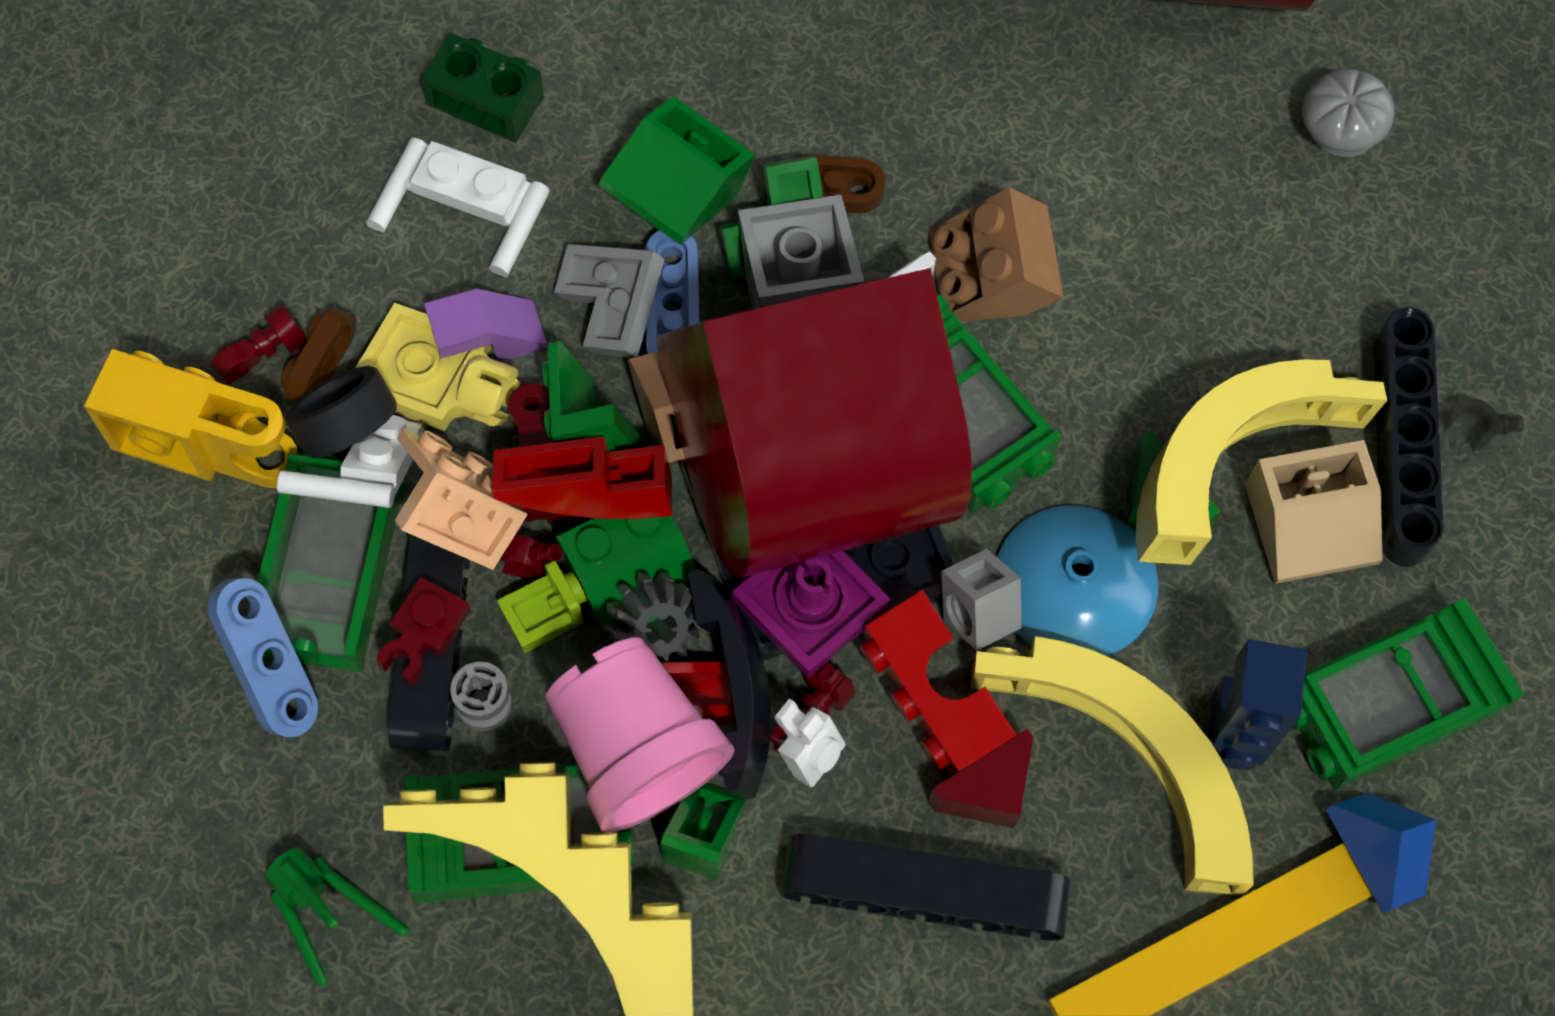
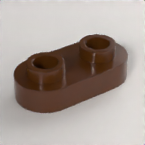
[794,155,885,213]
[281,308,356,403]

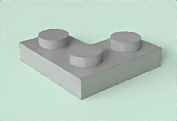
[554,244,664,358]

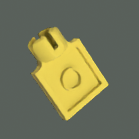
[355,303,520,432]

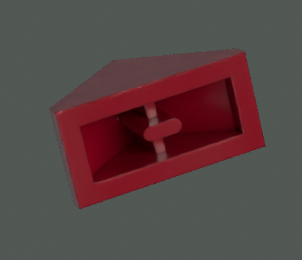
[928,728,1034,828]

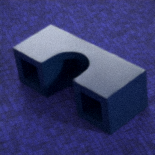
[1208,639,1308,770]

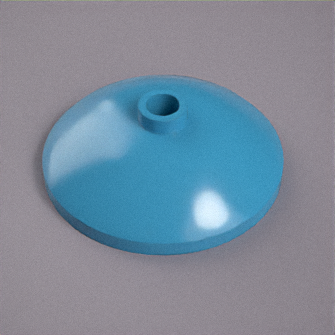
[997,505,1158,657]

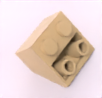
[1245,440,1383,584]

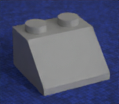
[738,195,864,310]

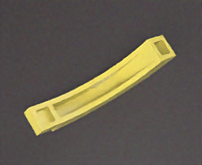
[1136,359,1387,565]
[970,636,1253,897]

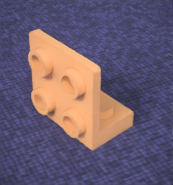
[394,429,528,570]

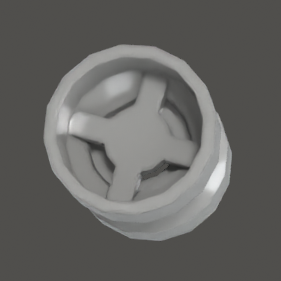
[450,661,512,731]

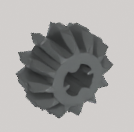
[604,572,700,663]

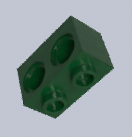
[421,32,544,143]

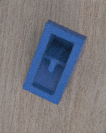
[1326,793,1436,914]

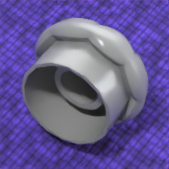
[1302,69,1395,157]

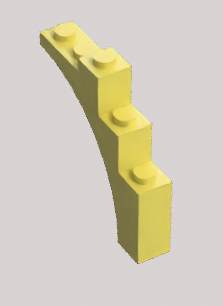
[383,762,694,1016]

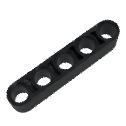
[1374,307,1444,567]
[388,534,470,751]
[780,834,1070,941]

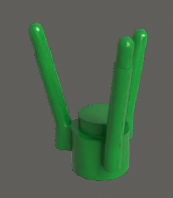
[265,847,409,987]

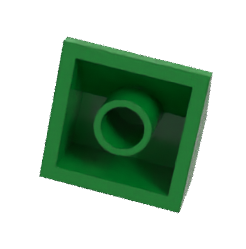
[556,516,696,646]

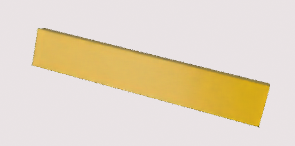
[1047,843,1373,1016]

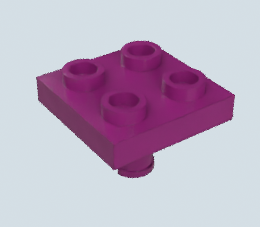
[732,551,892,679]

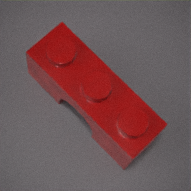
[860,590,1016,776]

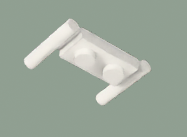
[366,138,550,277]
[277,415,428,508]

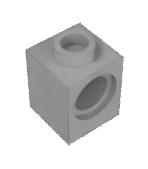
[941,549,1022,651]

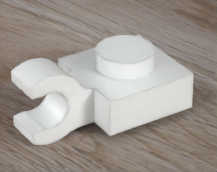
[775,699,846,788]

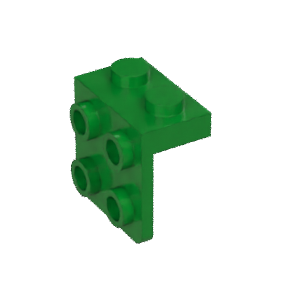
[542,341,650,452]

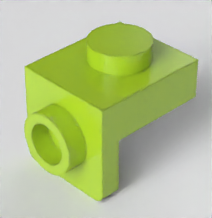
[497,560,587,654]

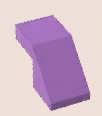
[424,289,548,362]

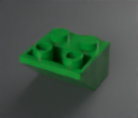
[598,96,755,245]

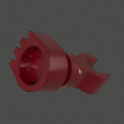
[211,304,307,384]
[770,663,856,754]

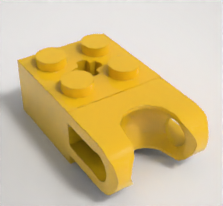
[84,349,300,488]

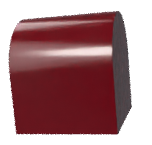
[655,268,972,578]

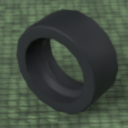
[285,366,397,458]

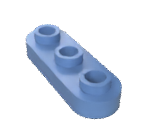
[646,230,699,354]
[207,578,318,737]

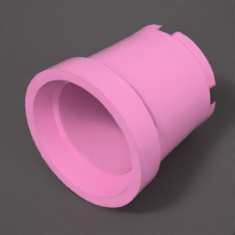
[545,637,734,832]

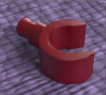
[500,535,562,580]

